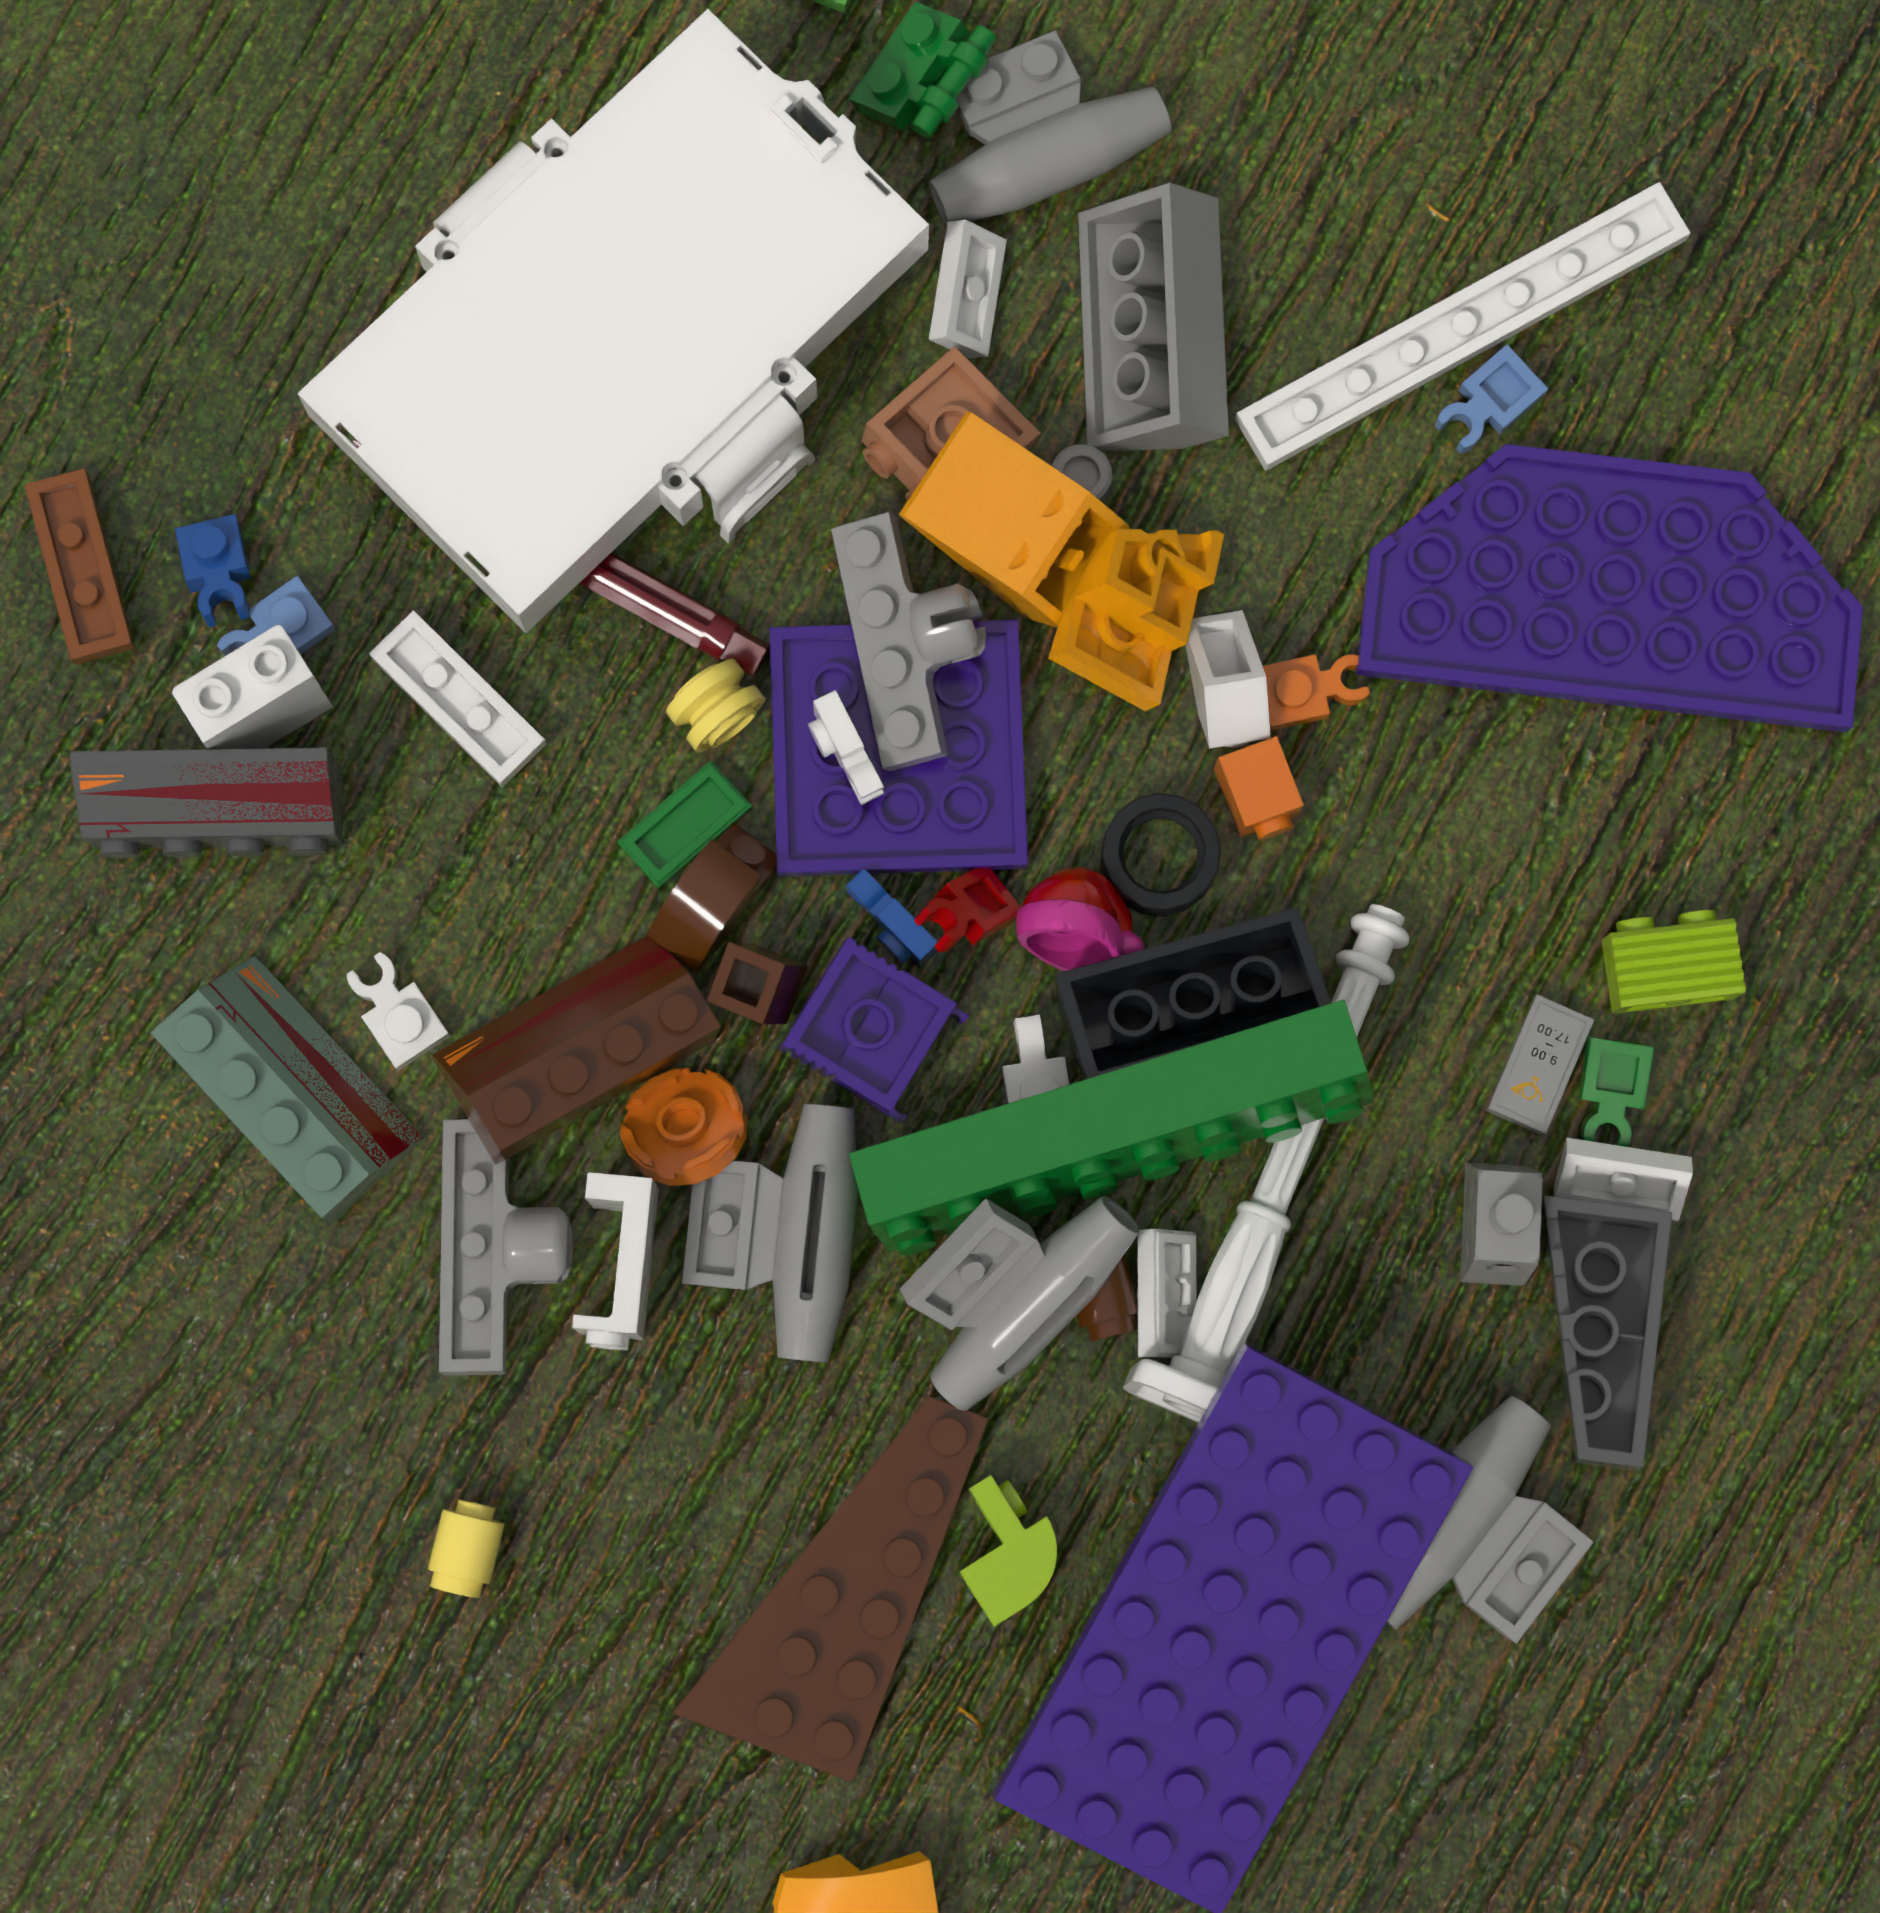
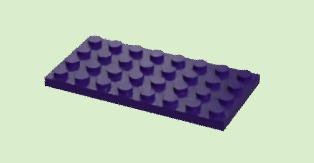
[993,1342,1474,1913]

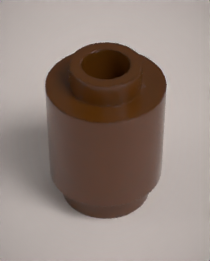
[1076,1254,1138,1342]

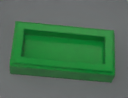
[617,760,753,891]

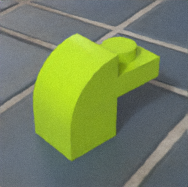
[959,1475,1057,1627]

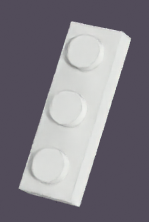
[369,610,547,788]

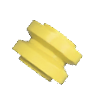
[666,658,765,753]

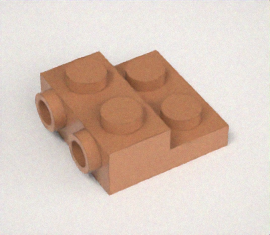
[861,346,1040,501]

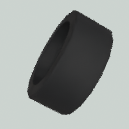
[1100,793,1221,917]

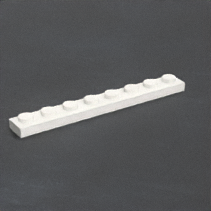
[1235,182,1691,471]

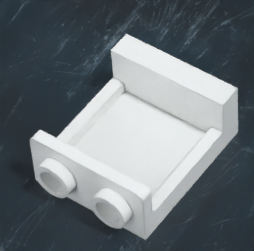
[172,625,333,749]
[572,1172,659,1350]

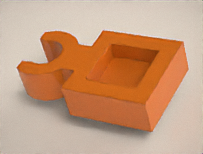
[1263,654,1370,731]

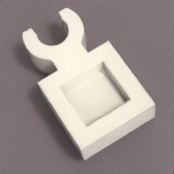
[808,690,884,805]
[347,952,451,1071]

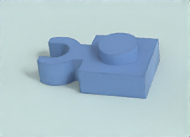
[1435,344,1548,454]
[217,576,336,656]

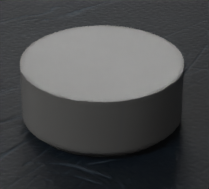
[1052,444,1112,501]

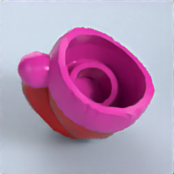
[1016,867,1145,971]

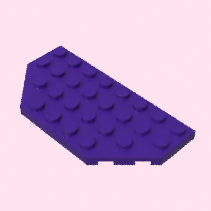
[1355,444,1863,732]

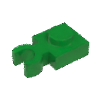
[1578,1035,1654,1147]

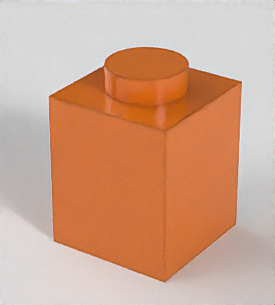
[1214,736,1304,840]

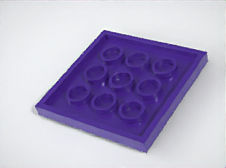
[770,620,1028,877]

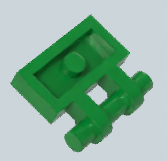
[849,2,997,139]

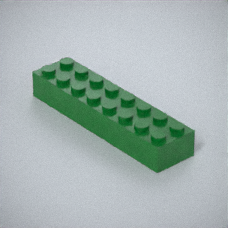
[848,999,1374,1255]

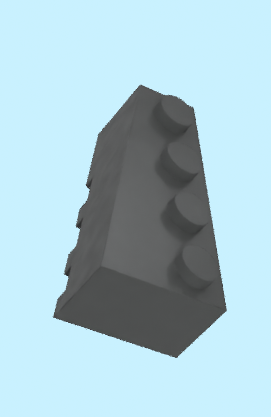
[1542,1196,1672,1471]

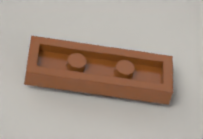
[24,468,136,665]

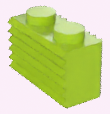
[1601,910,1746,1014]

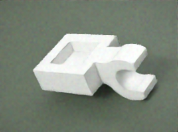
[1002,1015,1069,1104]

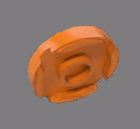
[620,1067,748,1186]

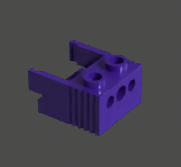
[778,937,969,1124]

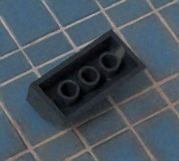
[1055,907,1331,1080]

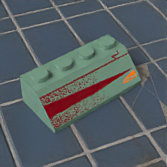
[151,956,425,1224]

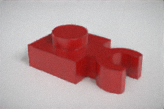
[914,868,1021,952]

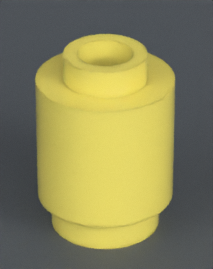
[428,1499,505,1598]

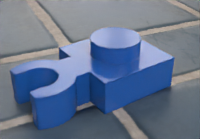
[175,514,251,627]
[846,869,938,968]

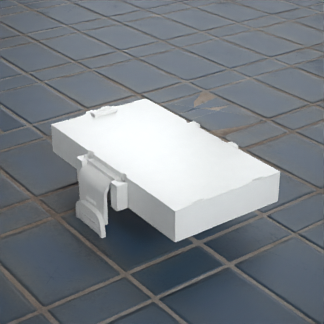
[297,9,929,633]

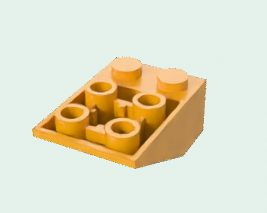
[899,411,1130,628]

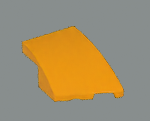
[1048,529,1225,711]
[772,1851,938,1913]

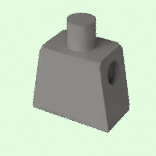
[1460,1162,1543,1286]

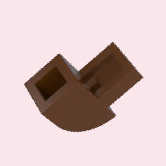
[647,823,777,971]

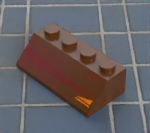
[432,936,721,1165]

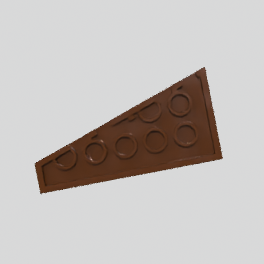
[672,1396,989,1783]

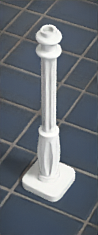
[1123,904,1409,1423]

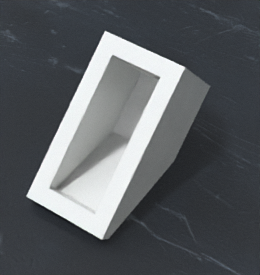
[1185,610,1271,749]

